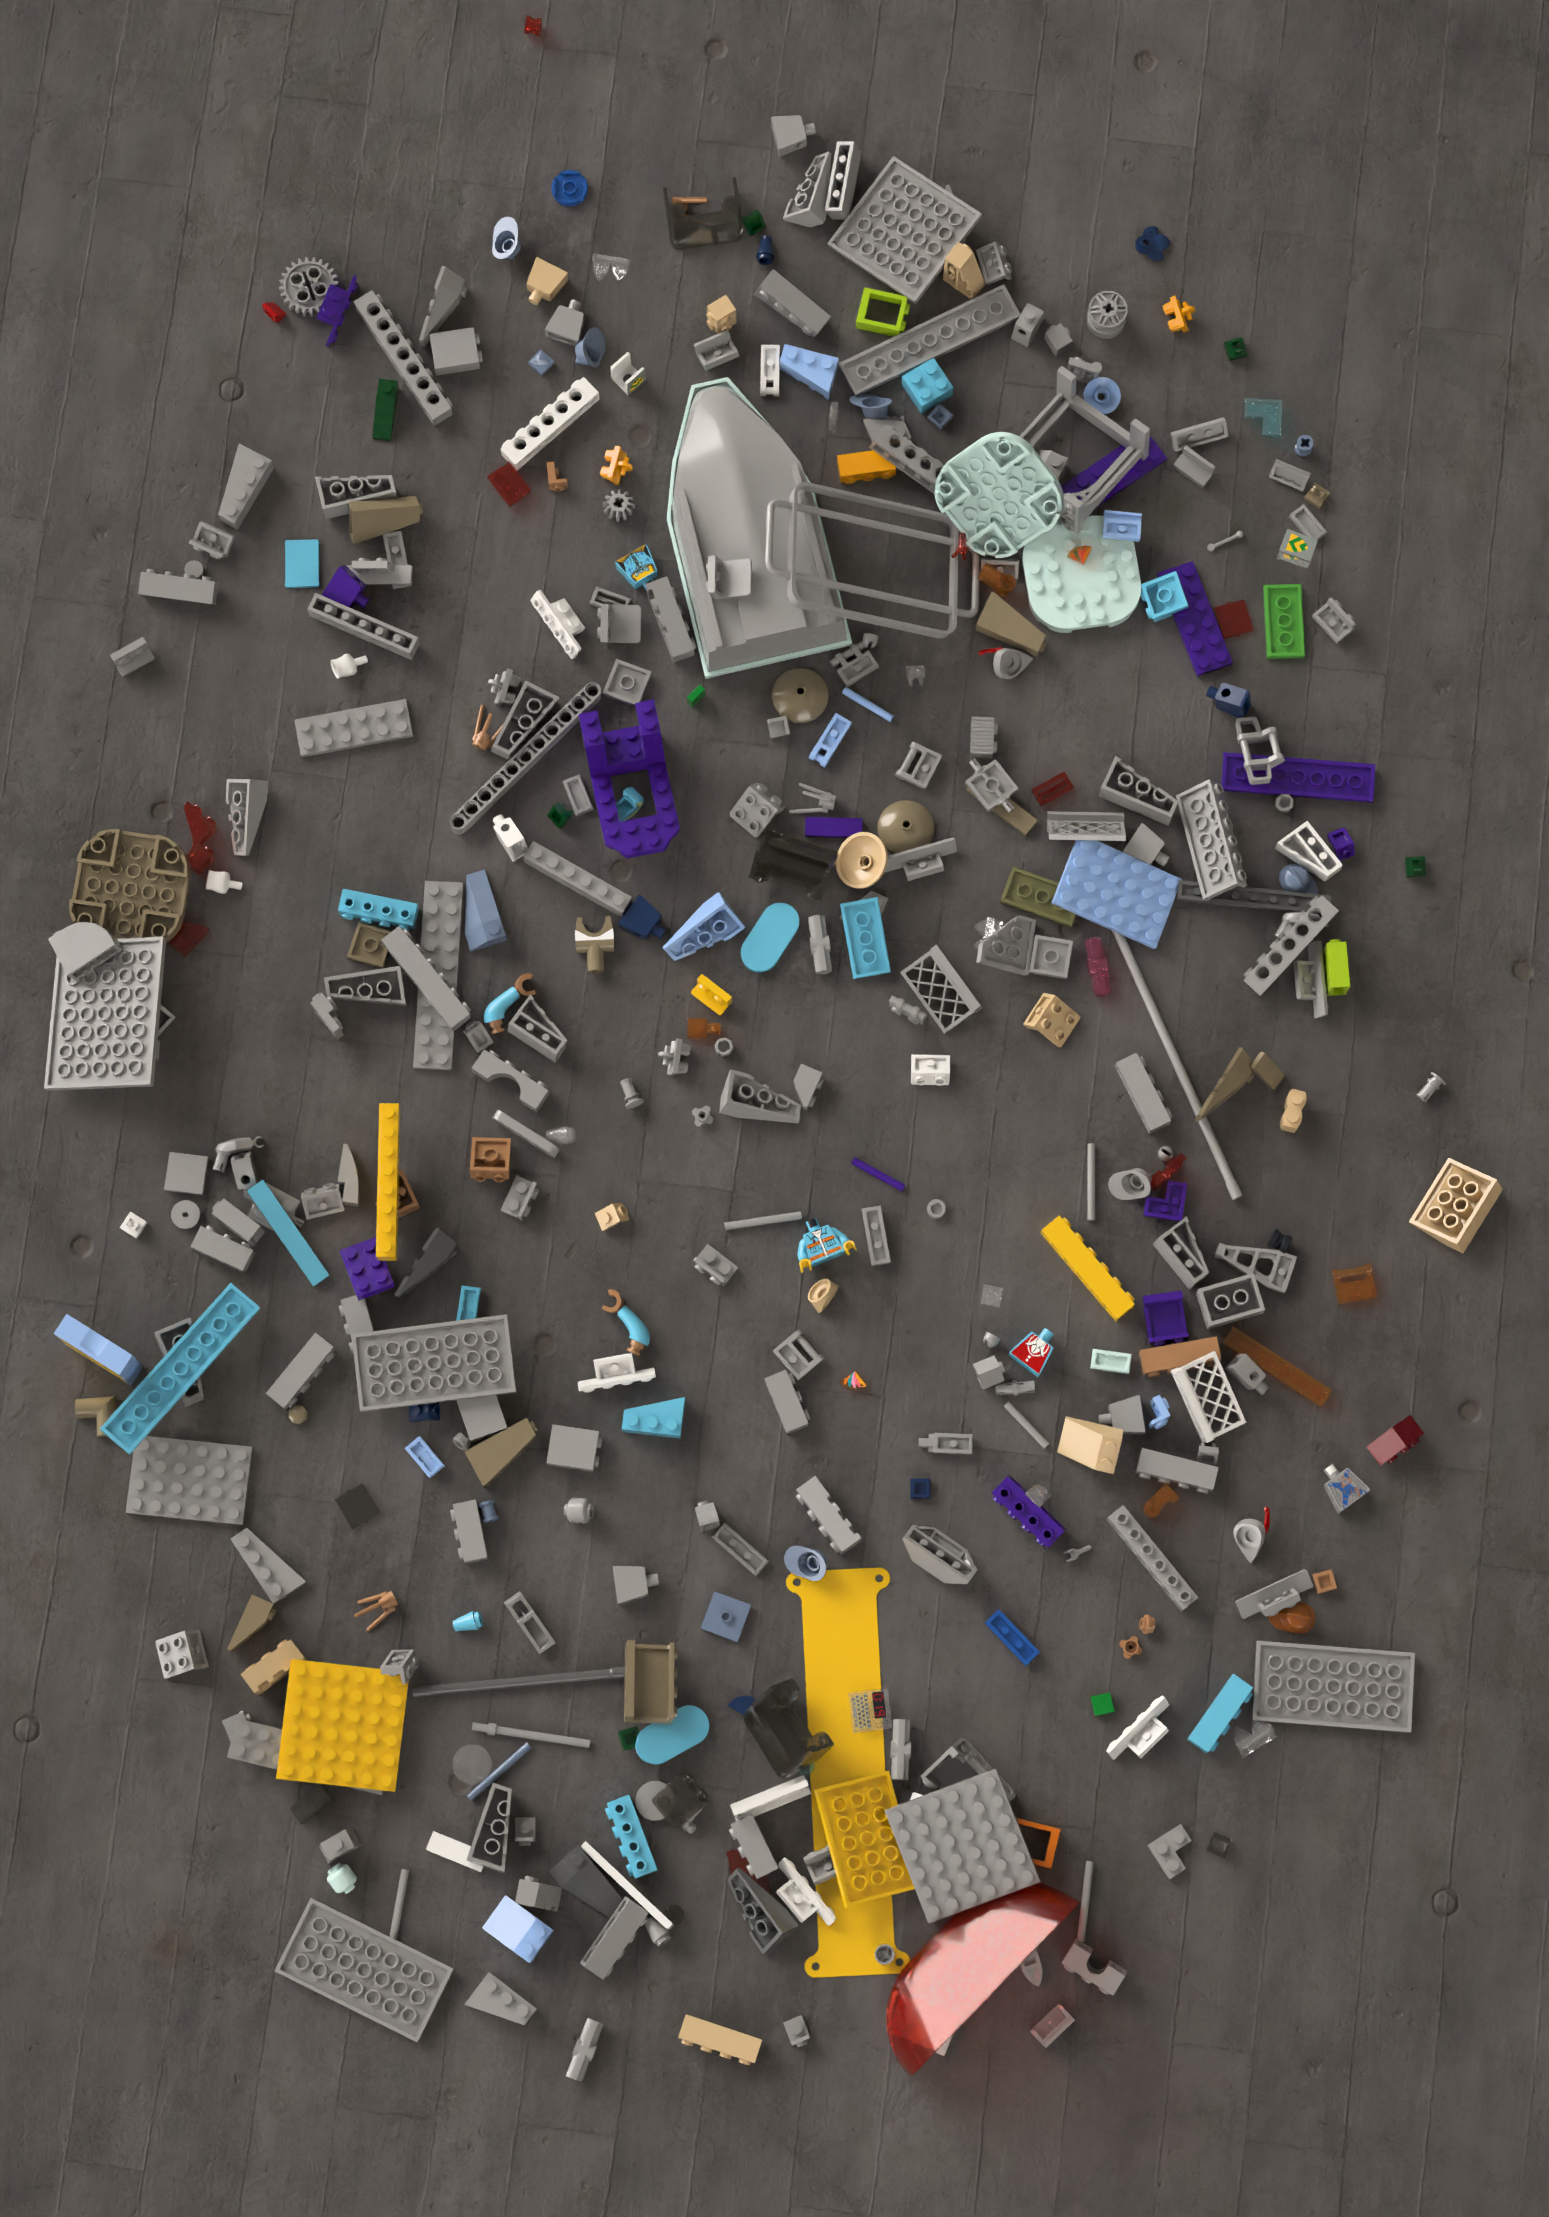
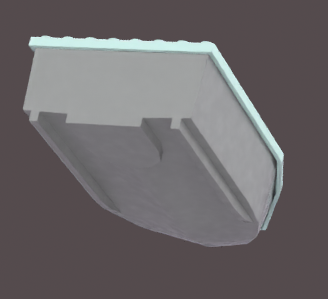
[667,377,852,679]

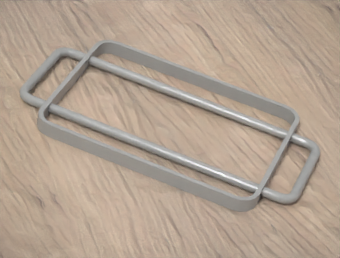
[765,482,980,638]

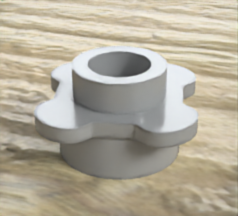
[692,1106,713,1127]

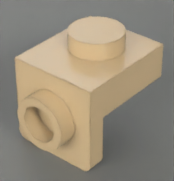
[595,1203,629,1231]

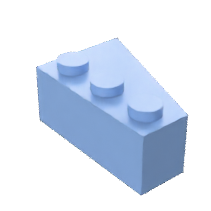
[780,344,839,400]

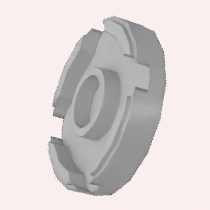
[635,1781,675,1821]

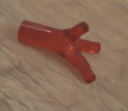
[951,533,969,560]

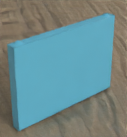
[285,539,320,588]

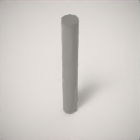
[1004,1401,1050,1449]

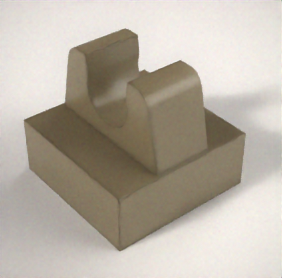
[1304,483,1330,509]

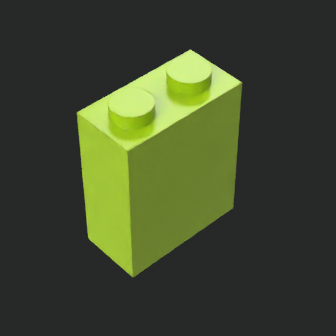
[1323,939,1350,996]

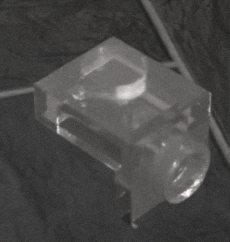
[1025,1481,1053,1508]

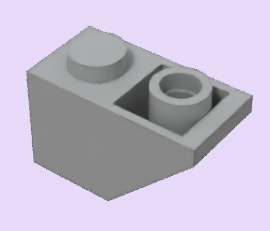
[793,1064,824,1111]

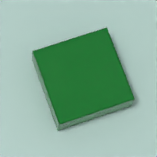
[687,685,705,707]
[1090,1692,1115,1716]

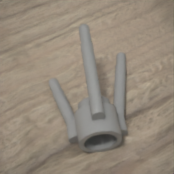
[789,783,836,814]

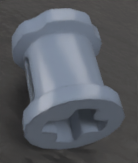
[1295,435,1313,457]
[478,1500,500,1524]

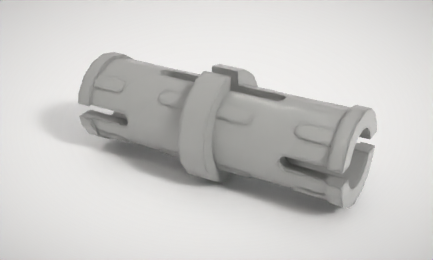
[995,1380,1035,1396]

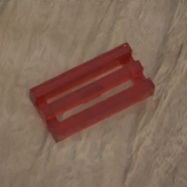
[1031,772,1074,807]

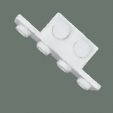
[531,590,585,659]
[578,1353,656,1392]
[1106,1695,1169,1760]
[776,1858,837,1926]

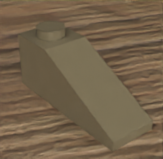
[227,1595,277,1652]

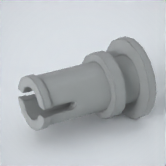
[1416,1072,1446,1103]
[620,1078,644,1109]

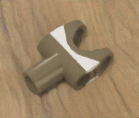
[575,916,615,974]

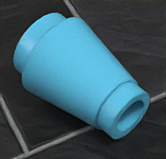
[453,1611,483,1632]

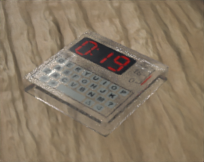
[848,1689,892,1733]

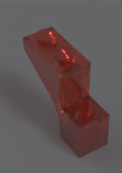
[184,801,217,876]

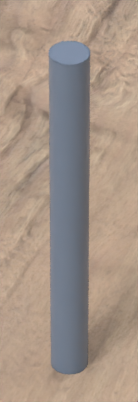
[467,1742,531,1801]

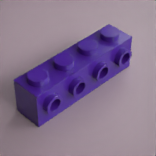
[992,1475,1066,1548]

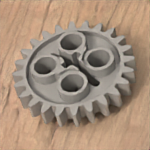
[279,257,340,317]

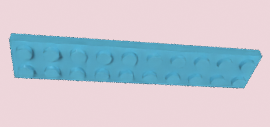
[100,1283,260,1455]

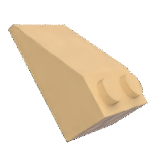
[1057,1416,1123,1474]

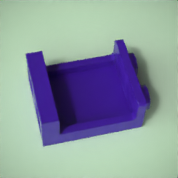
[1142,1291,1189,1347]

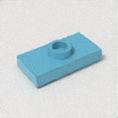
[456,1285,481,1321]

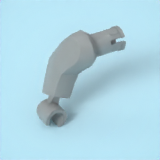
[1274,912,1329,940]
[212,1136,264,1172]

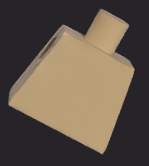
[527,257,568,305]

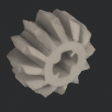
[603,489,635,522]

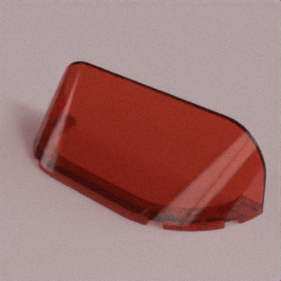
[886,1883,1080,2077]

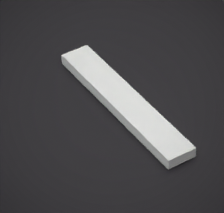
[581,1841,674,1930]

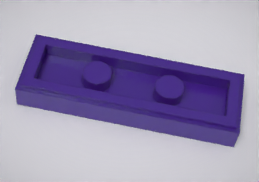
[805,817,862,838]

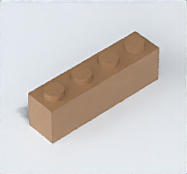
[1139,1336,1221,1378]

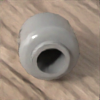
[564,1498,594,1524]

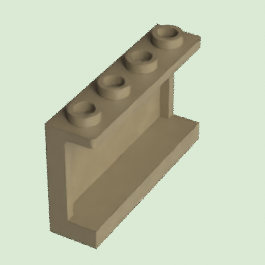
[624,1640,678,1724]

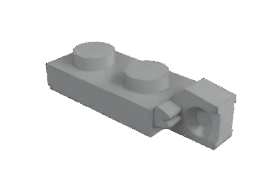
[918,1433,973,1455]

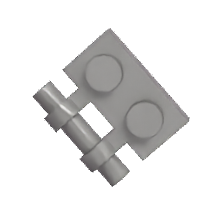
[830,641,879,687]
[889,995,927,1025]

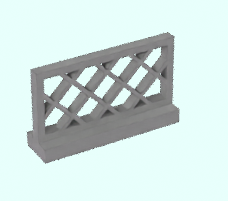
[1047,811,1126,841]
[900,945,982,1034]

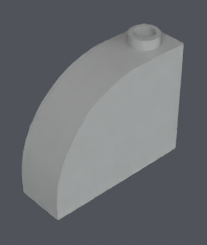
[48,922,123,981]

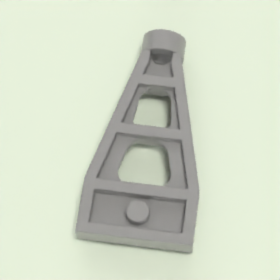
[1214,1243,1297,1294]

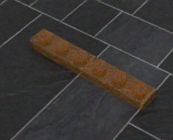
[1222,1326,1332,1407]

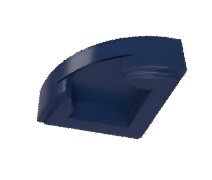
[728,1696,755,1716]

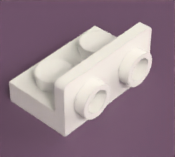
[911,1055,950,1086]

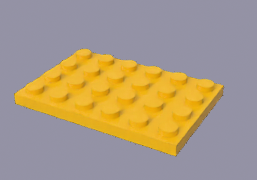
[814,1771,915,1908]

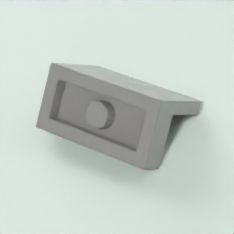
[1173,446,1216,488]

